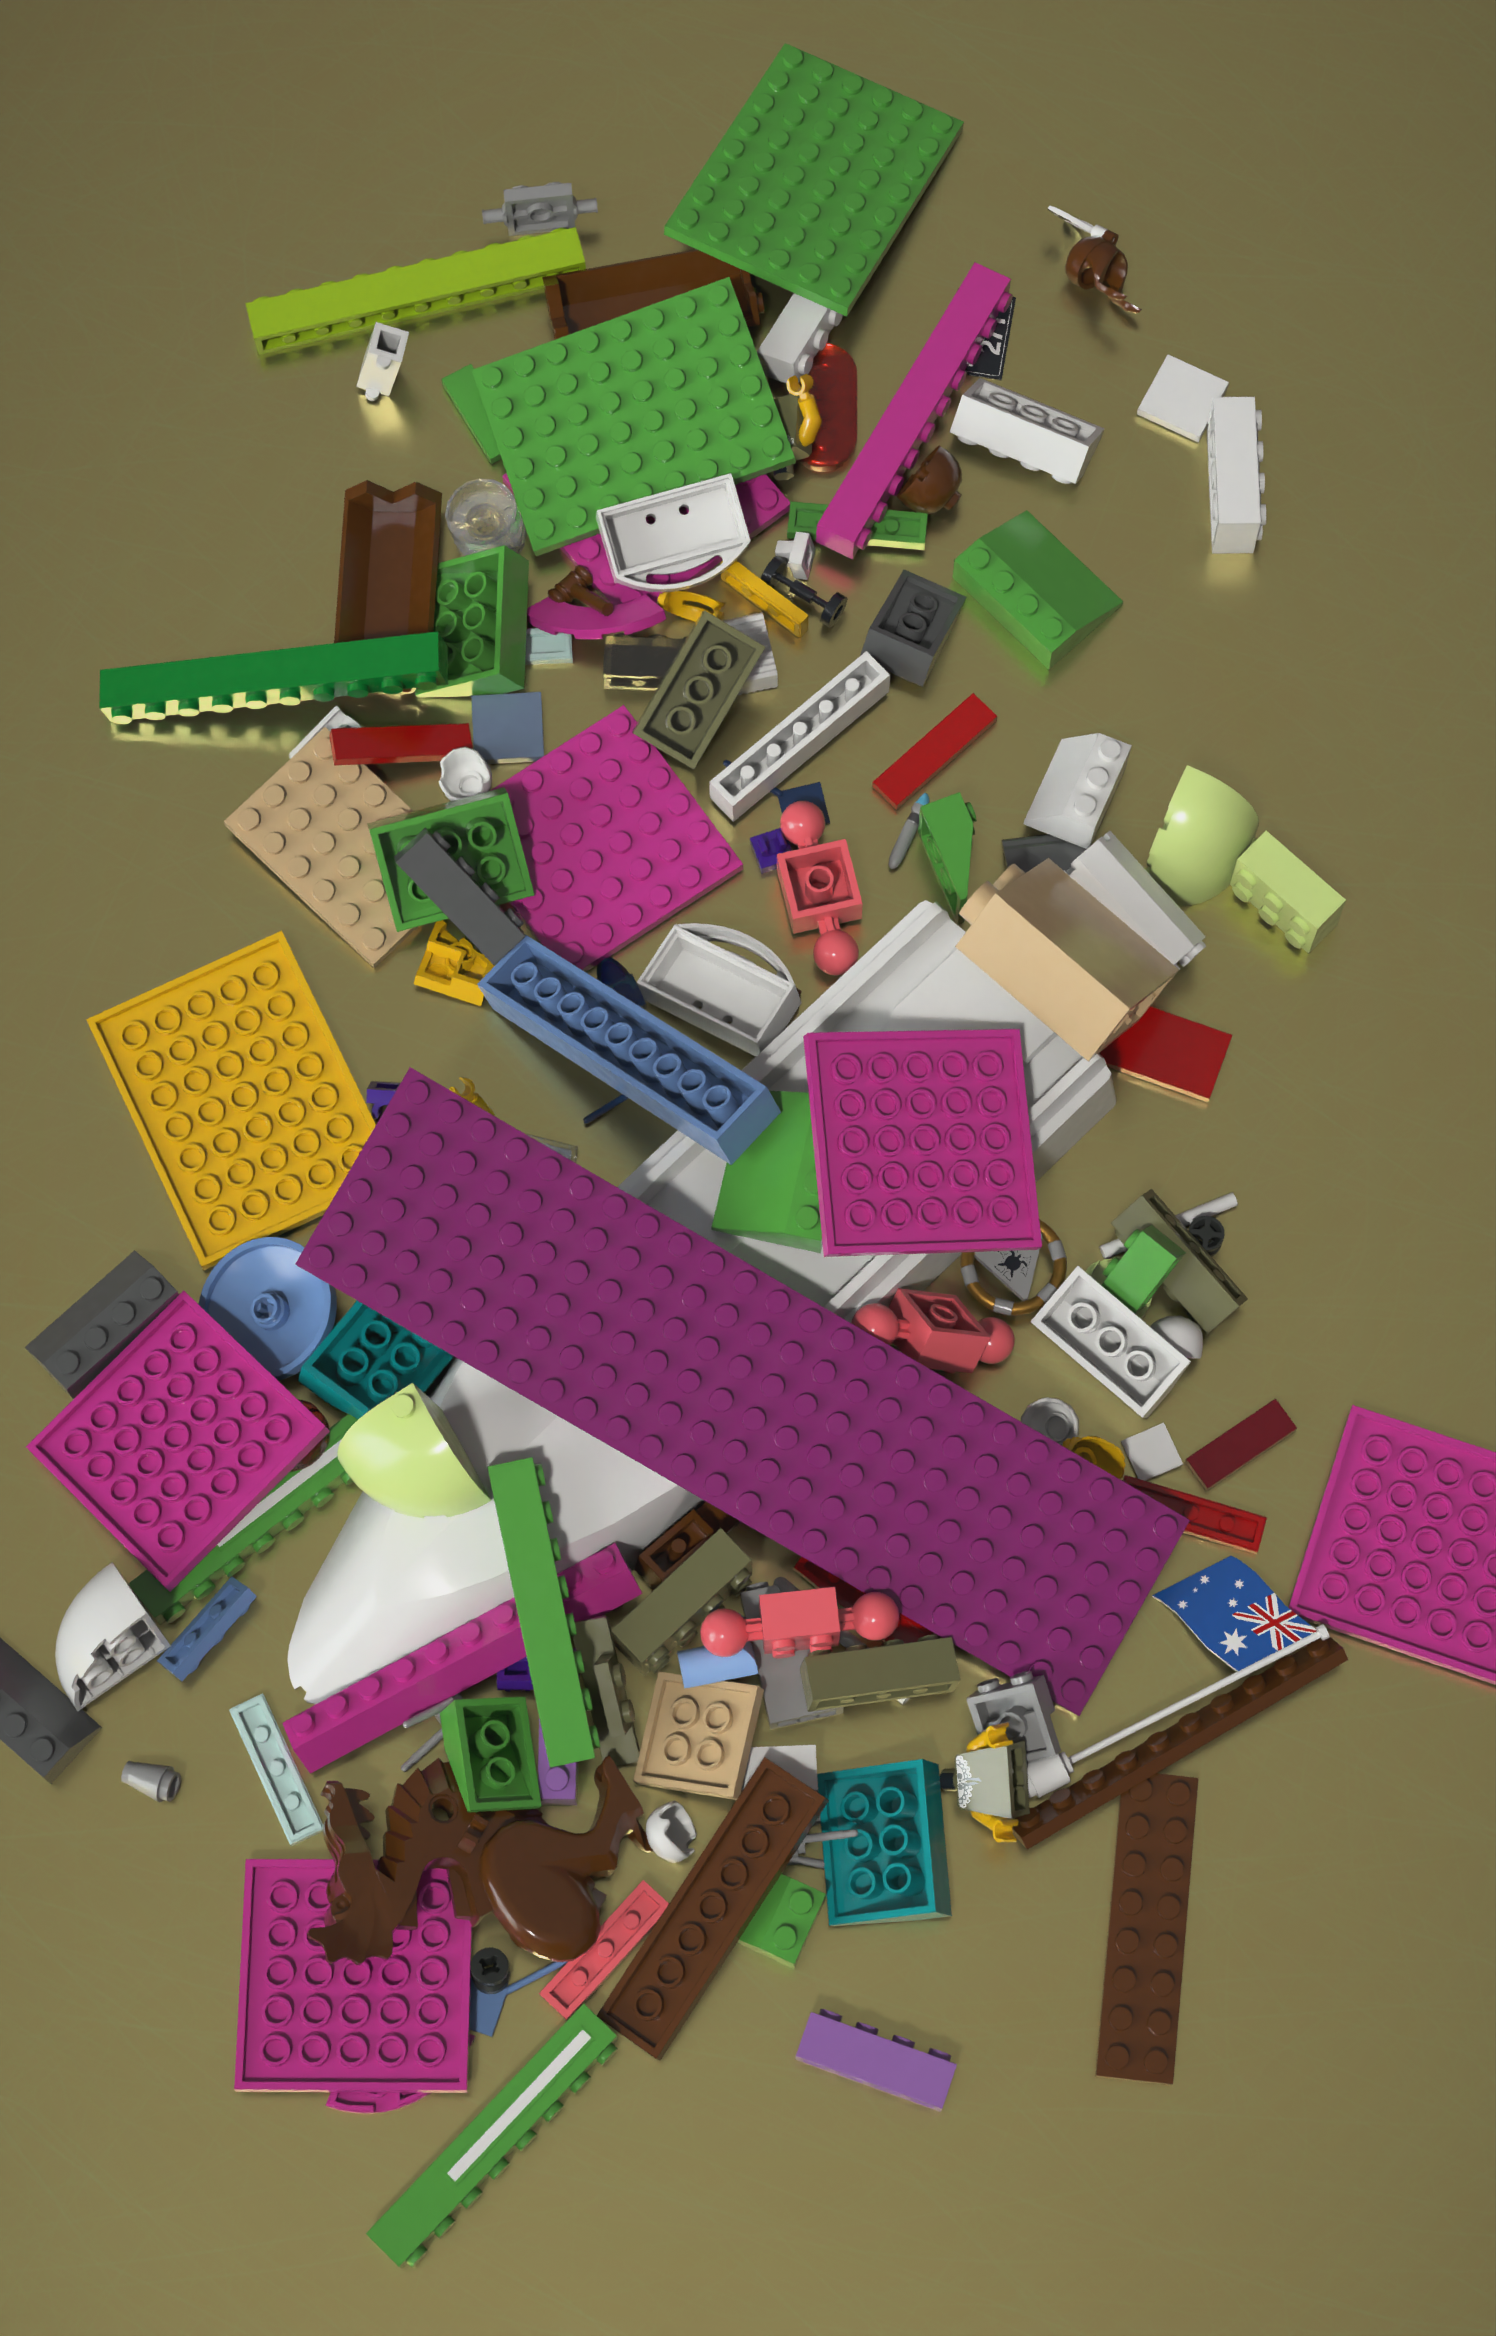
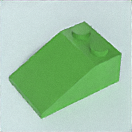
[918,792,977,925]
[440,1697,542,1812]
[737,1874,826,1969]

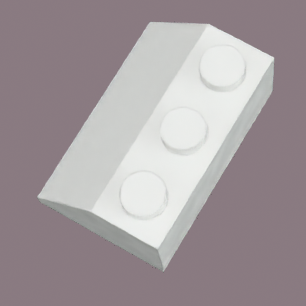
[1023,733,1132,849]

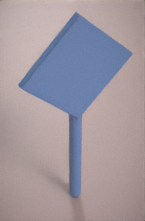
[470,1962,567,2037]

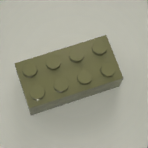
[632,610,766,769]
[611,1528,752,1676]

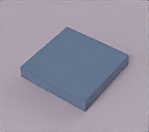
[471,692,544,764]

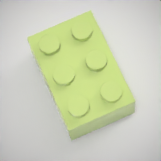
[1230,830,1346,954]

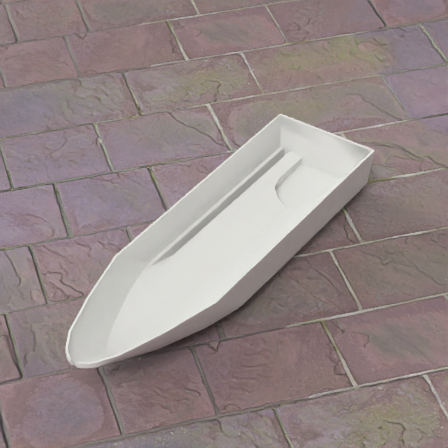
[287,900,1116,1705]

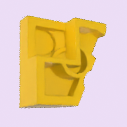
[414,920,495,1006]

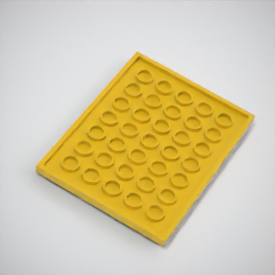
[86,931,376,1271]

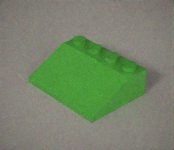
[952,510,1123,670]
[415,545,529,698]
[367,787,534,932]
[711,1091,823,1253]

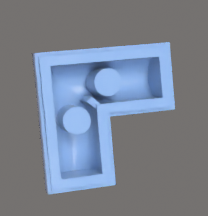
[677,1613,758,1688]

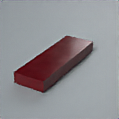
[1185,1398,1297,1491]

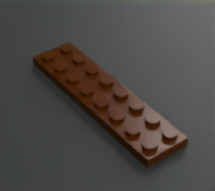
[597,1757,829,2060]
[1095,1773,1198,2086]

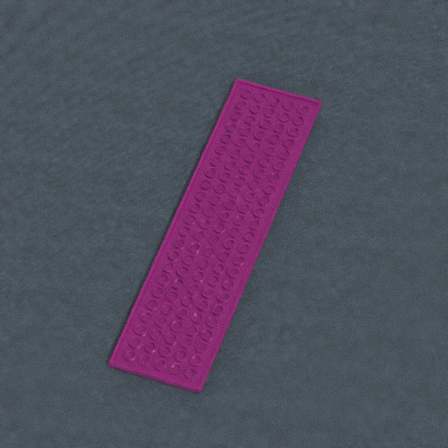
[295,1067,1190,1716]

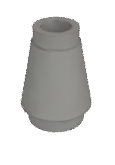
[121,1761,181,1803]

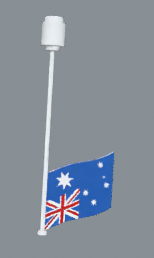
[1026,1556,1330,1799]

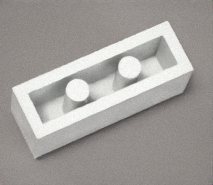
[757,293,843,383]

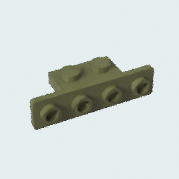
[573,1616,640,1766]

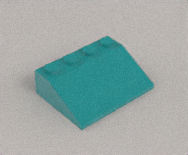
[298,1301,454,1419]
[817,1759,952,1926]

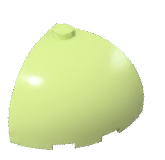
[1144,765,1259,906]
[337,1383,492,1518]

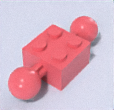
[777,801,863,976]
[851,1288,1015,1374]
[700,1587,899,1659]

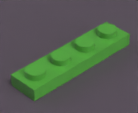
[787,501,928,550]

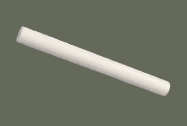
[1099,1192,1238,1259]

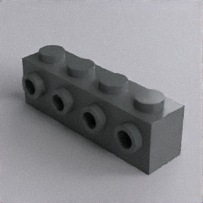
[394,828,525,965]

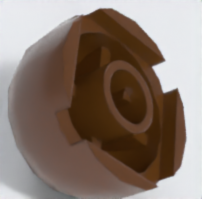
[896,445,962,514]

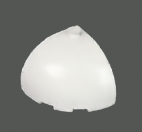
[55,1562,171,1712]

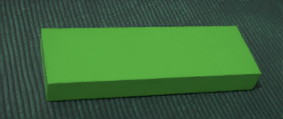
[441,364,502,464]

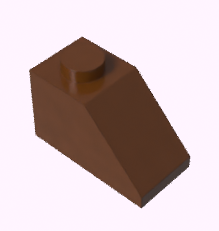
[635,1509,715,1590]

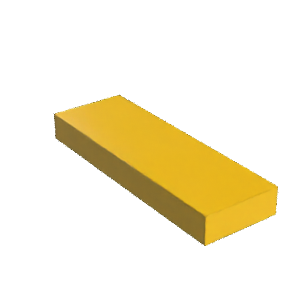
[720,561,809,638]

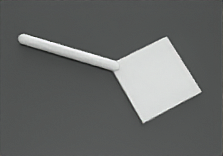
[1121,1423,1183,1481]

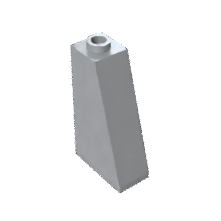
[740,1582,844,1730]

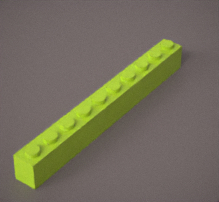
[245,227,586,355]

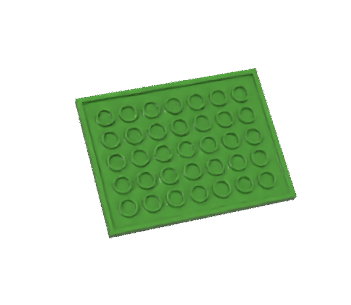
[664,43,964,317]
[471,277,796,556]

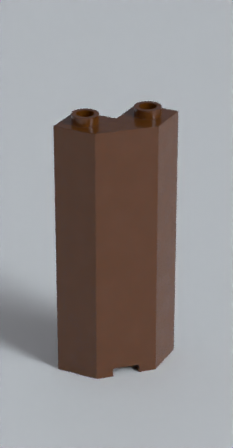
[542,249,764,340]
[334,480,442,694]

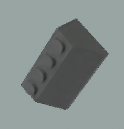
[25,1250,179,1399]
[0,1638,102,1784]

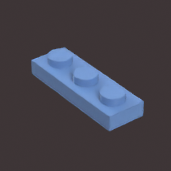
[157,1576,257,1681]

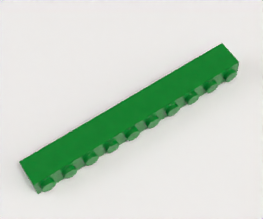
[99,632,448,724]

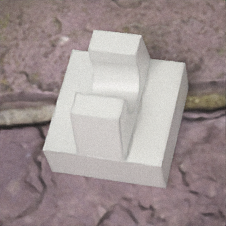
[775,532,816,580]

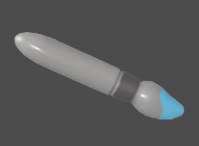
[889,793,930,869]

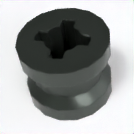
[1189,1216,1225,1257]
[471,1947,510,1994]

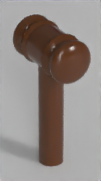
[548,565,614,616]

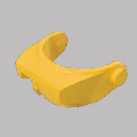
[657,590,725,622]

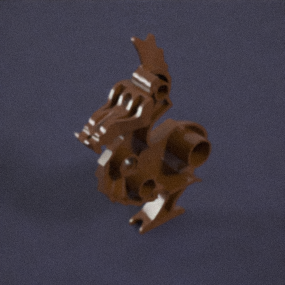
[307,1755,653,1965]

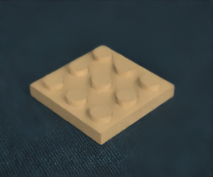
[633,1672,764,1800]

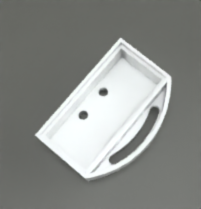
[596,473,751,592]
[637,923,802,1056]

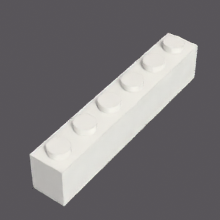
[709,651,890,822]

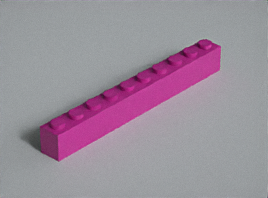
[816,262,1013,559]
[282,1543,643,1774]

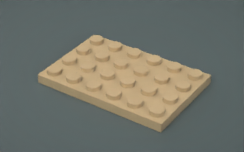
[224,727,417,968]

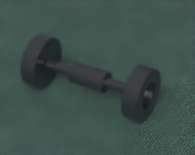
[760,556,848,628]

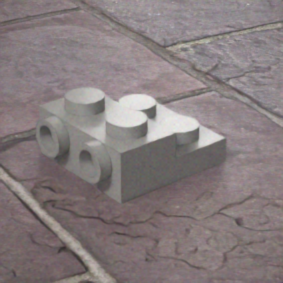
[966,1671,1061,1762]

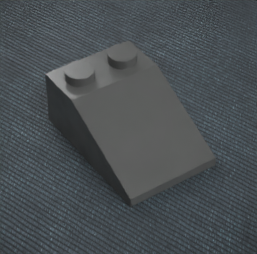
[860,570,967,687]

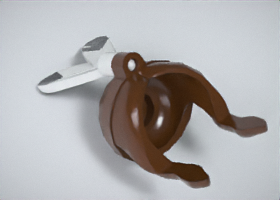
[1048,206,1142,313]

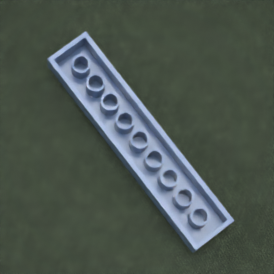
[477,934,781,1165]

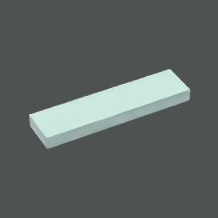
[229,1693,323,1847]

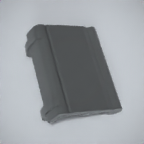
[1002,834,1086,873]

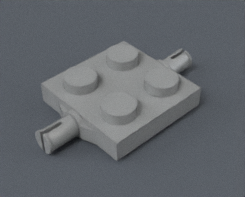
[482,182,598,236]

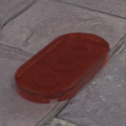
[789,344,857,472]

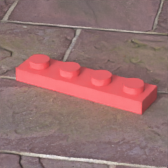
[539,1880,669,2020]

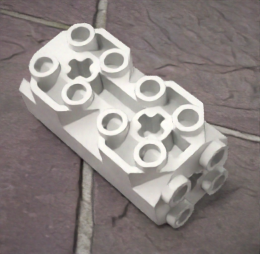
[1064,831,1206,970]

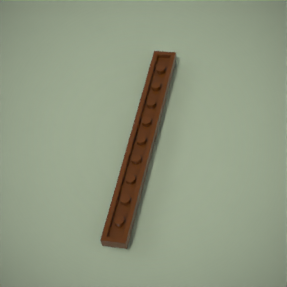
[1012,1637,1348,1850]

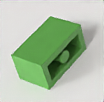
[1102,1225,1186,1314]

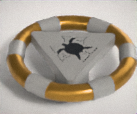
[960,1219,1067,1316]

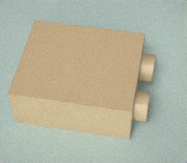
[955,858,1179,1061]

